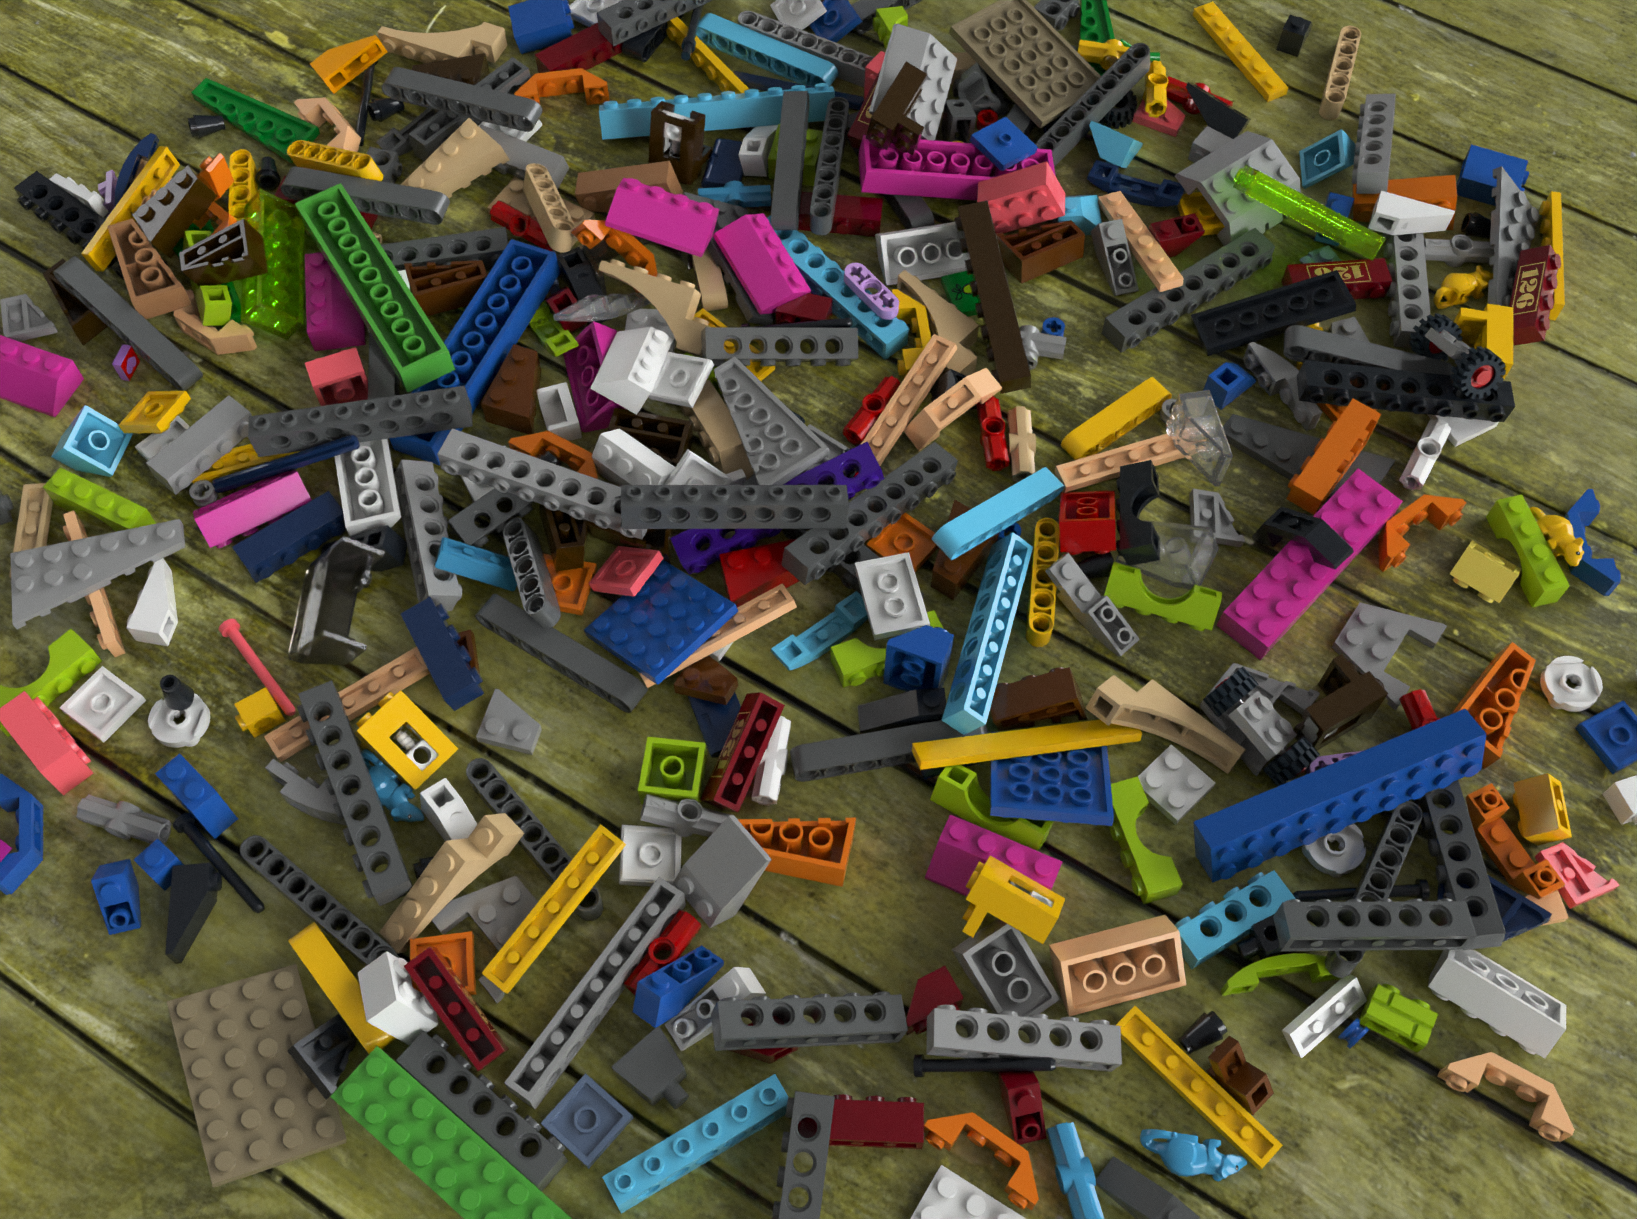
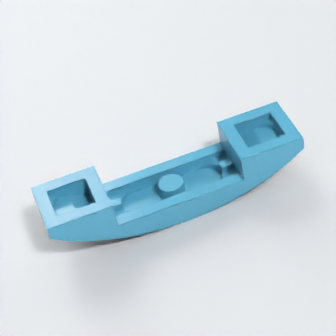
[771,591,868,671]

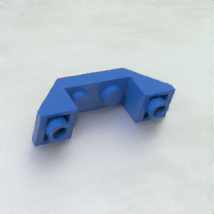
[1564,489,1621,596]
[0,773,43,895]

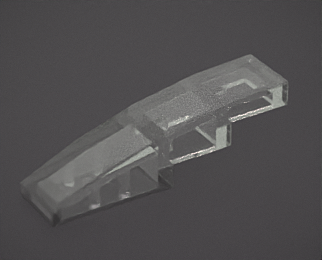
[553,293,651,322]

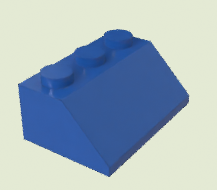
[883,625,954,692]

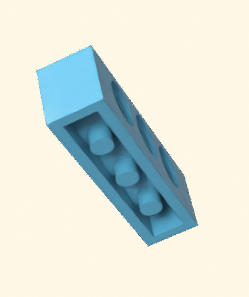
[1175,870,1296,969]

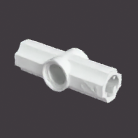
[1399,418,1452,491]
[752,716,791,806]

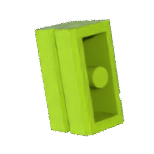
[1359,984,1438,1053]

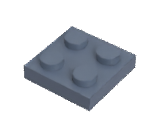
[541,1073,633,1169]

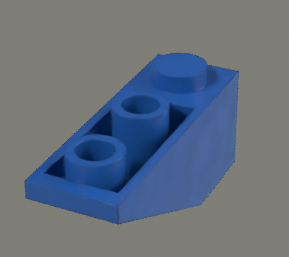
[633,946,724,1028]

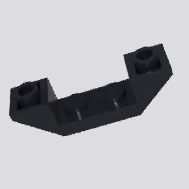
[1252,506,1354,569]

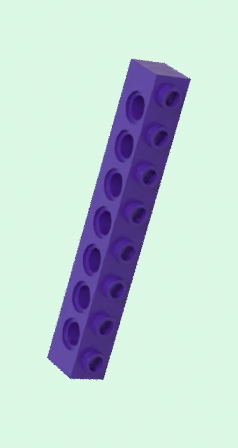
[670,442,885,575]

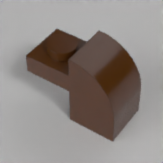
[1207,1036,1274,1115]

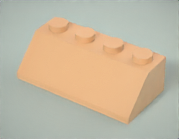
[1049,915,1186,1017]

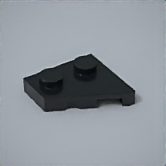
[288,1014,358,1099]

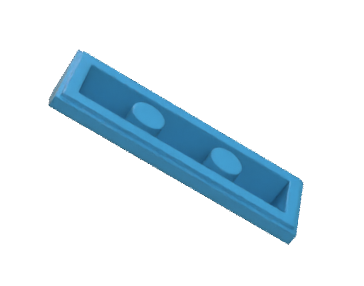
[435,537,517,591]

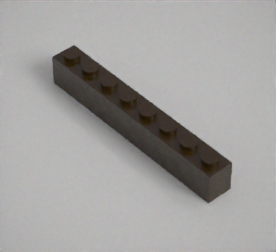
[954,201,1031,394]

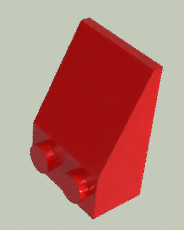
[1059,491,1116,555]

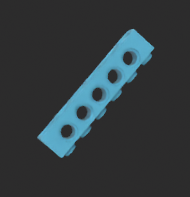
[602,1074,788,1214]

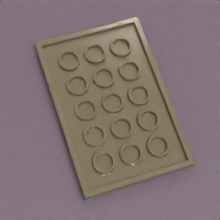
[949,0,1101,128]
[167,964,347,1188]

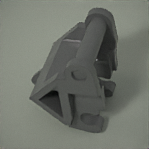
[952,62,1010,116]

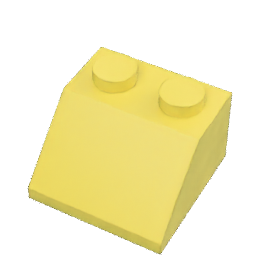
[1450,540,1522,603]

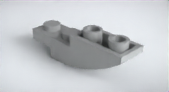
[1243,342,1322,431]
[1045,553,1140,657]
[265,759,368,825]

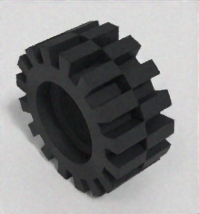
[1100,90,1137,129]

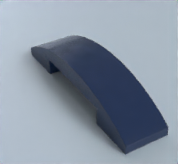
[114,133,159,206]
[1087,160,1185,207]

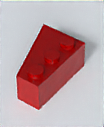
[719,539,799,608]

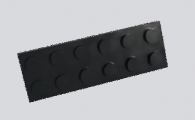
[1191,270,1356,356]

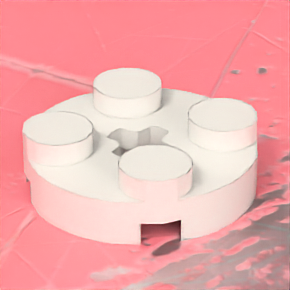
[1540,656,1603,712]
[148,693,210,748]
[1302,824,1366,878]

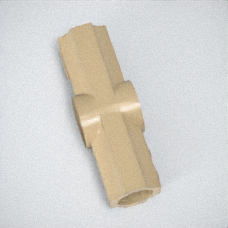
[1007,406,1036,483]

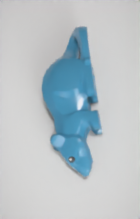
[361,749,424,822]
[1140,1129,1247,1181]

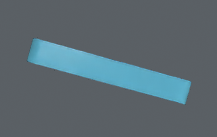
[696,13,839,87]
[932,467,1065,560]

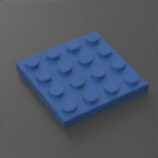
[584,560,738,685]
[990,732,1114,826]

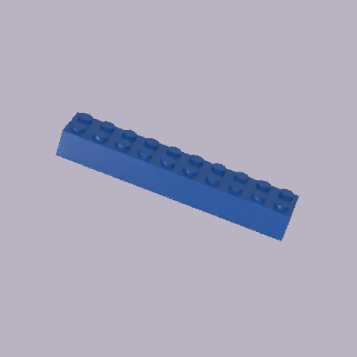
[389,239,561,466]
[1193,709,1486,883]

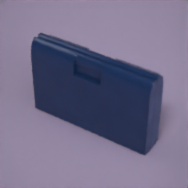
[701,138,744,188]
[688,692,741,758]

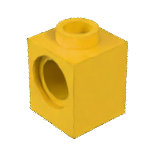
[234,687,286,738]

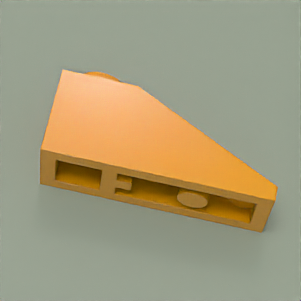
[310,35,388,94]

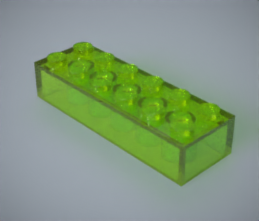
[241,189,304,340]

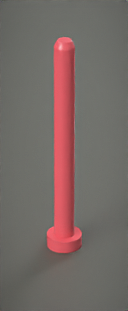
[219,619,296,716]

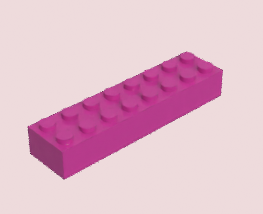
[858,135,1056,200]
[1217,468,1403,661]

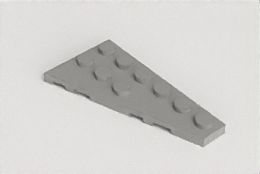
[714,357,830,485]
[10,519,185,629]

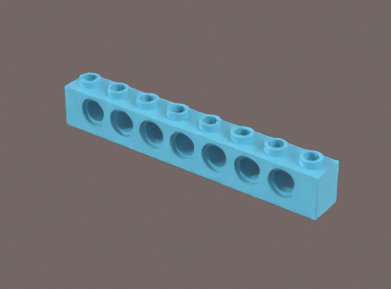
[767,215,909,360]
[942,532,1033,735]

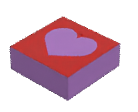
[112,344,140,381]

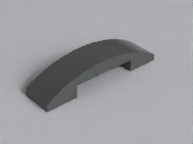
[376,108,439,156]

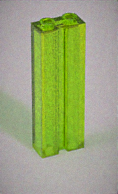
[1233,165,1386,261]

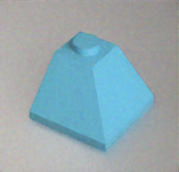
[1089,121,1143,168]
[1299,129,1356,189]
[1052,195,1102,235]
[51,405,133,477]

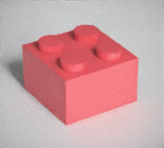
[305,347,368,406]

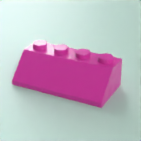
[605,178,719,258]
[713,213,811,315]
[305,252,366,351]
[563,321,627,433]
[0,335,84,417]
[193,469,312,549]
[925,814,1063,897]

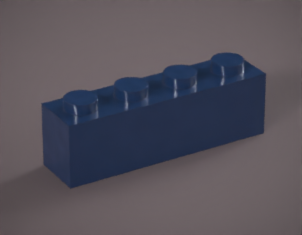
[232,491,347,583]
[400,597,484,711]

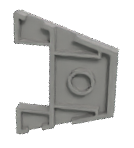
[1332,602,1447,710]
[1200,663,1320,776]
[432,876,538,1003]

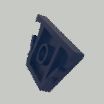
[1436,856,1552,942]

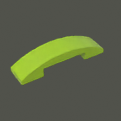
[528,300,579,357]
[1221,953,1341,996]

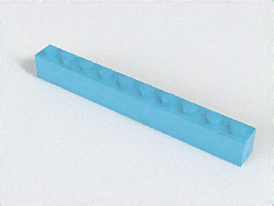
[599,83,835,140]

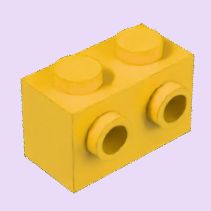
[1513,773,1572,846]

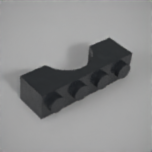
[1116,460,1160,566]

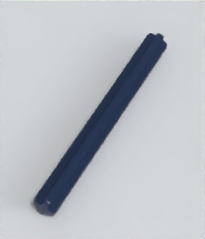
[733,71,864,110]
[212,435,360,493]

